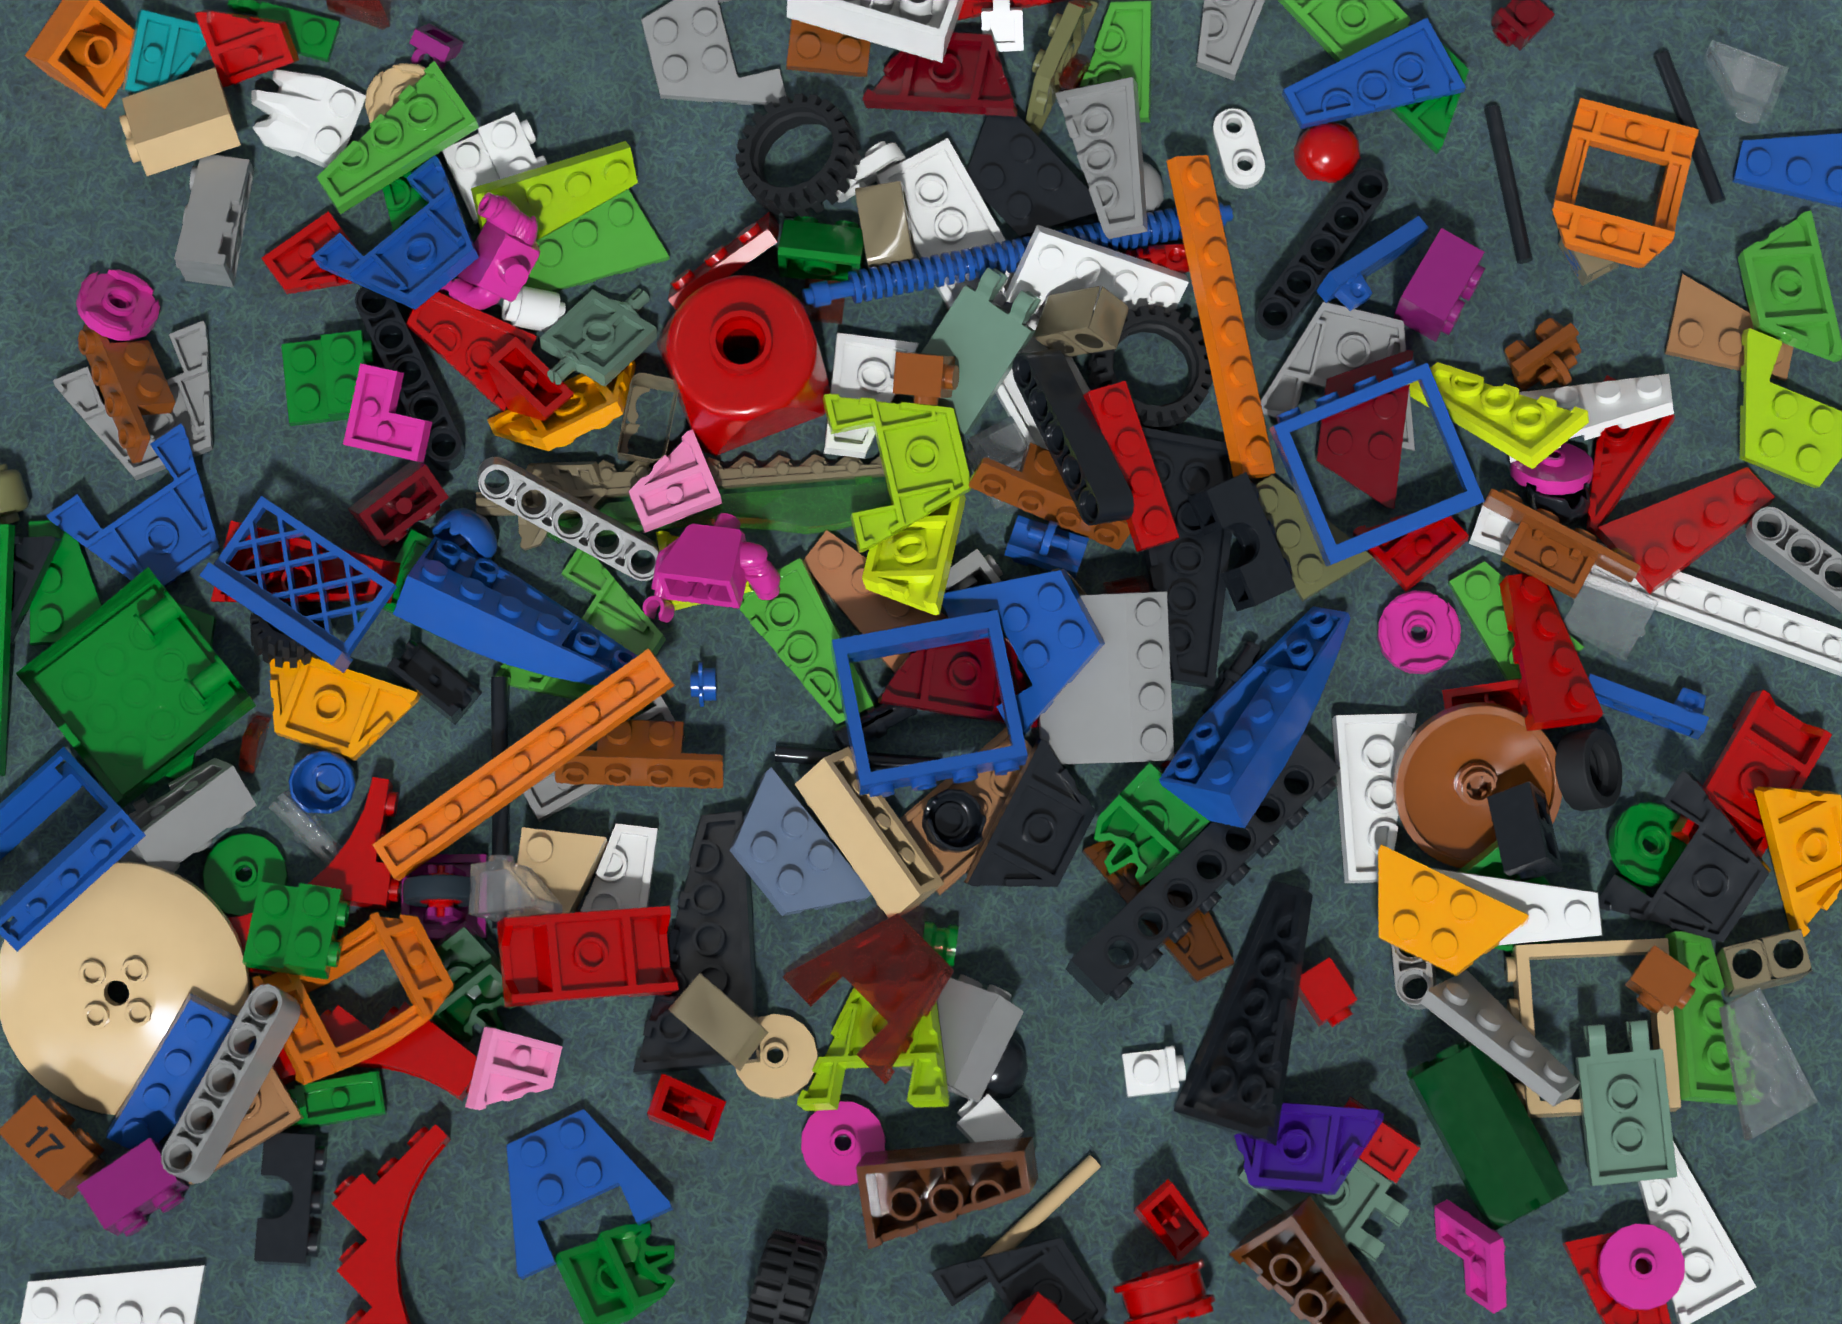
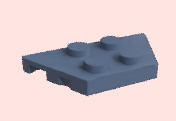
[729,767,872,916]

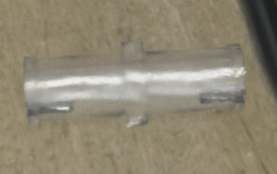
[269,790,342,867]

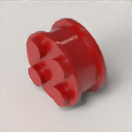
[1113,1259,1216,1324]

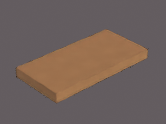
[900,727,1032,896]

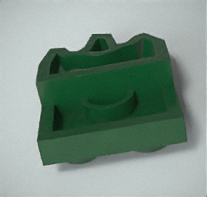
[431,920,516,1042]

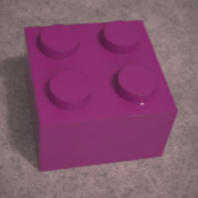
[1393,228,1486,342]
[77,1138,189,1237]

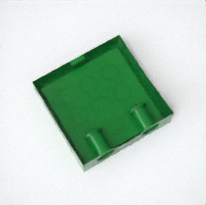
[16,567,256,808]

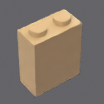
[119,68,241,176]

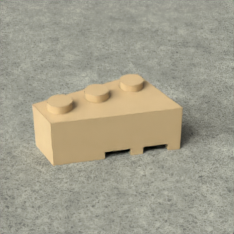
[510,827,608,917]

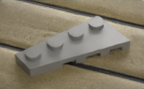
[1196,0,1266,81]
[1055,77,1148,239]
[1420,970,1580,1107]

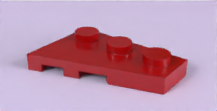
[668,211,780,310]
[406,292,537,412]

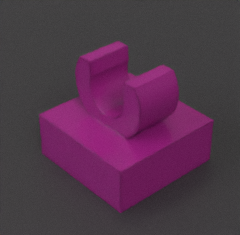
[409,23,464,71]

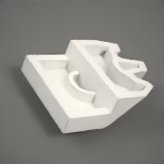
[252,69,366,168]

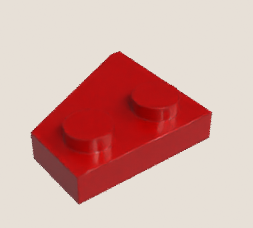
[195,10,299,88]
[261,211,356,294]
[1353,515,1469,593]

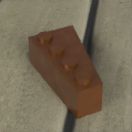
[856,1137,1039,1249]
[1229,1196,1402,1324]

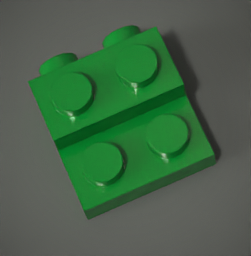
[281,330,375,426]
[243,881,350,980]

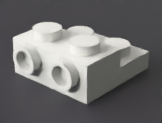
[442,112,548,224]

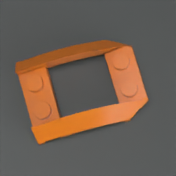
[1552,98,1699,268]
[252,912,454,1085]

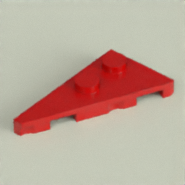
[1587,375,1675,535]

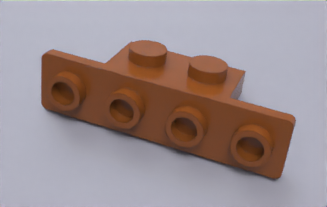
[78,323,176,463]
[969,442,1130,550]
[1483,489,1641,599]
[555,720,724,789]

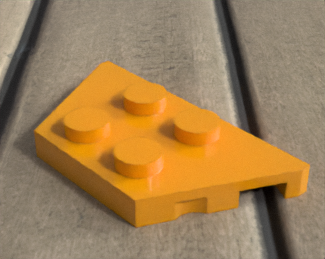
[487,360,636,451]
[269,657,420,761]
[1754,786,1842,937]
[1378,845,1530,976]

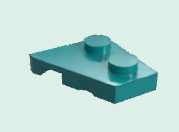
[122,9,206,94]

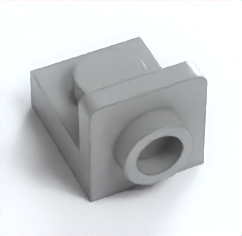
[945,549,1003,593]

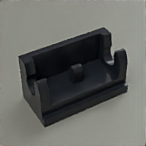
[387,640,482,725]
[1487,782,1563,881]

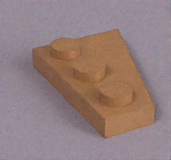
[1665,274,1794,381]
[184,1050,304,1185]

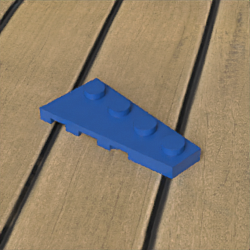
[1282,18,1466,129]

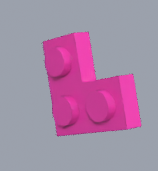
[343,363,432,463]
[1434,1199,1507,1314]

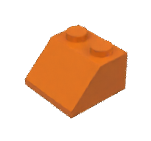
[25,0,134,109]

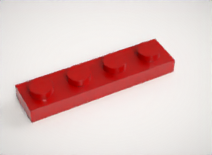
[1083,380,1180,552]

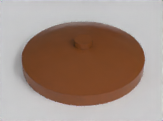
[1393,702,1562,868]

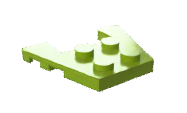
[1739,328,1842,488]
[823,394,972,553]
[797,982,949,1111]

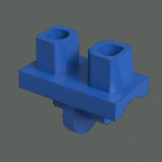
[1004,515,1089,579]

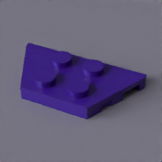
[1234,1103,1384,1195]

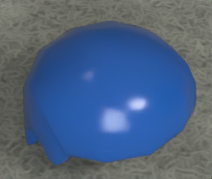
[432,508,497,560]
[288,751,357,814]

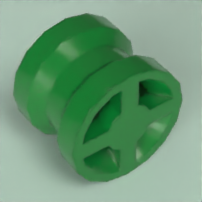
[920,921,959,967]

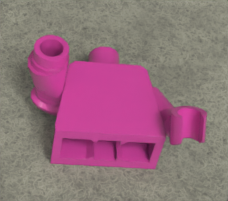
[438,192,540,310]
[643,513,780,623]

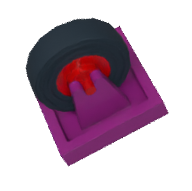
[401,854,488,941]

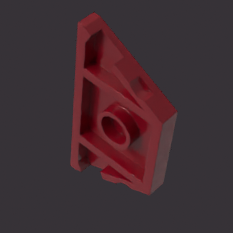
[863,33,1018,117]
[1316,350,1414,510]
[878,638,1038,728]

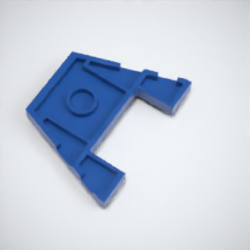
[312,155,479,310]
[46,423,221,588]
[942,570,1105,736]
[506,1109,674,1280]

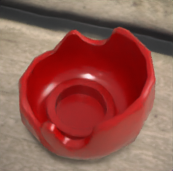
[1293,122,1360,183]

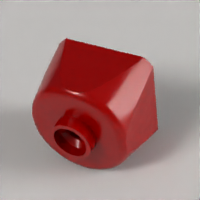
[657,275,830,456]

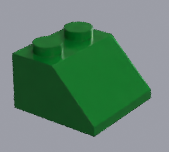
[778,216,865,283]

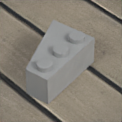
[174,155,254,287]
[110,758,256,873]

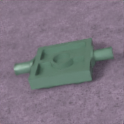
[540,289,657,387]

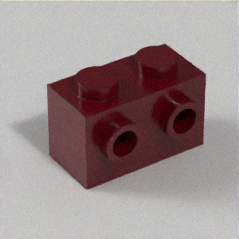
[348,460,449,547]

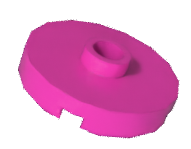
[76,270,160,341]
[1510,443,1594,495]
[1377,591,1461,674]
[801,1101,885,1186]
[1598,1224,1685,1310]

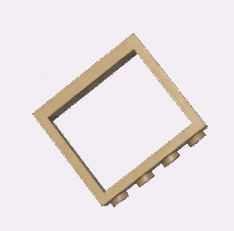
[1504,938,1681,1118]

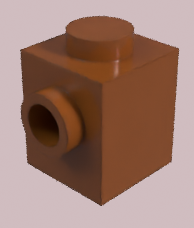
[893,352,959,405]
[1625,945,1697,1014]

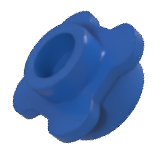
[690,662,717,707]

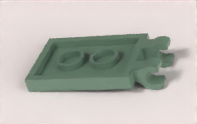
[909,267,1041,434]
[1575,1020,1677,1186]
[1238,1159,1410,1262]

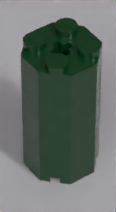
[1406,1040,1569,1231]

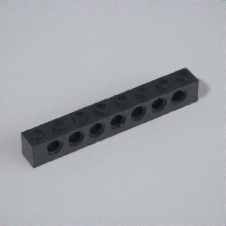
[1066,733,1341,1005]

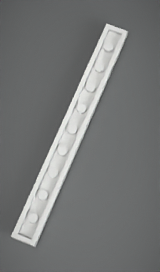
[1469,503,1842,676]

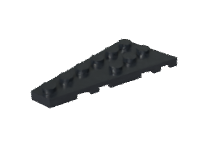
[1142,427,1233,689]
[1174,880,1313,1146]

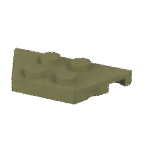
[1025,0,1100,137]

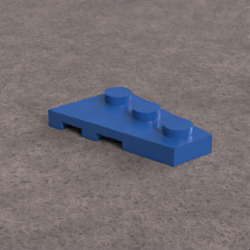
[1732,133,1842,208]

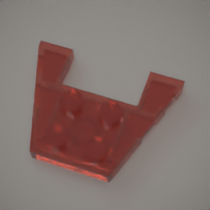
[783,913,954,1084]

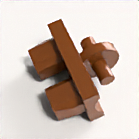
[1504,317,1581,392]

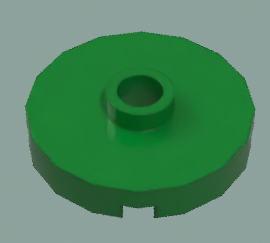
[1608,802,1687,887]
[203,833,288,917]

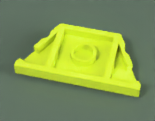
[862,494,966,615]

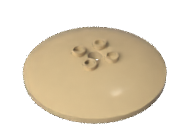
[0,861,250,1115]

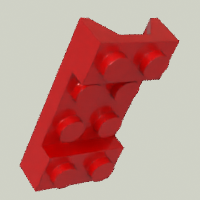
[1670,689,1832,858]
[497,906,679,1007]

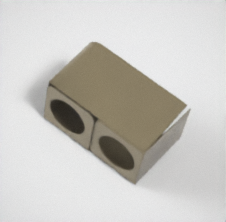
[855,181,917,271]
[1033,286,1129,357]
[617,373,678,466]
[1716,929,1812,998]
[668,973,768,1071]

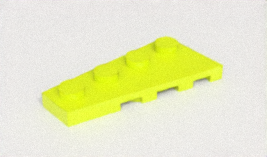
[1409,362,1589,469]

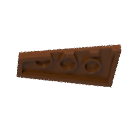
[1082,840,1235,983]

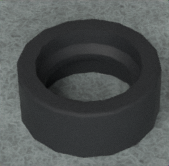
[1555,728,1622,811]

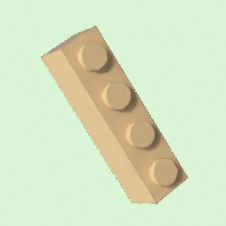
[795,747,944,921]

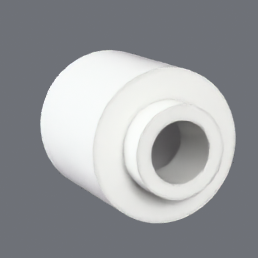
[502,286,566,332]

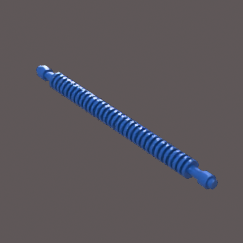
[802,202,1233,308]

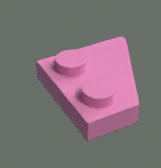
[629,429,722,533]
[465,1027,563,1110]

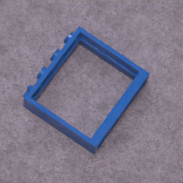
[1269,360,1485,567]
[831,610,1028,798]
[0,747,146,952]

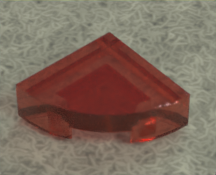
[1059,57,1090,91]
[238,715,271,774]

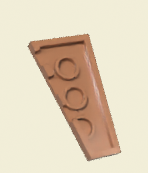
[804,530,948,674]

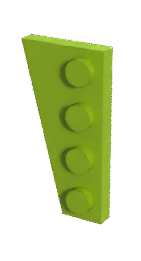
[471,141,638,241]

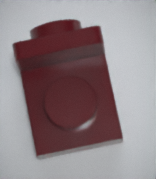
[1491,0,1555,51]

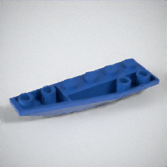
[393,537,637,685]
[1159,606,1350,828]

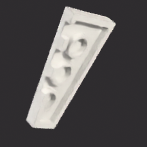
[1429,867,1603,945]

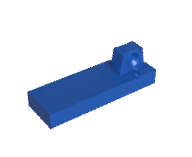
[1316,216,1429,311]
[1588,674,1709,740]

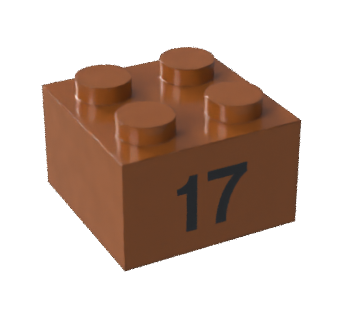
[0,1095,107,1200]

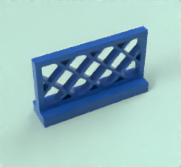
[199,496,397,673]

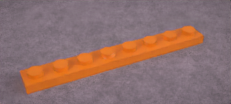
[1166,155,1276,478]
[372,648,675,881]

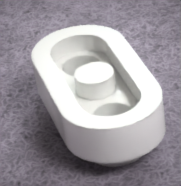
[1212,108,1265,189]
[835,141,906,203]

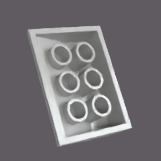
[1039,591,1174,764]

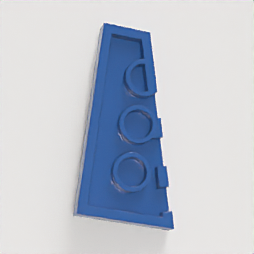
[106,993,257,1150]

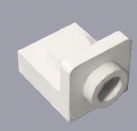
[1122,1045,1186,1097]

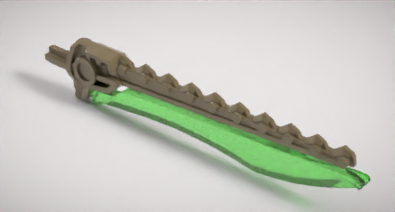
[476,454,892,550]

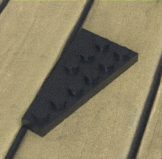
[633,811,760,1075]

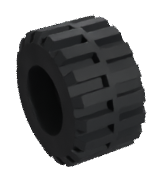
[745,1229,828,1324]

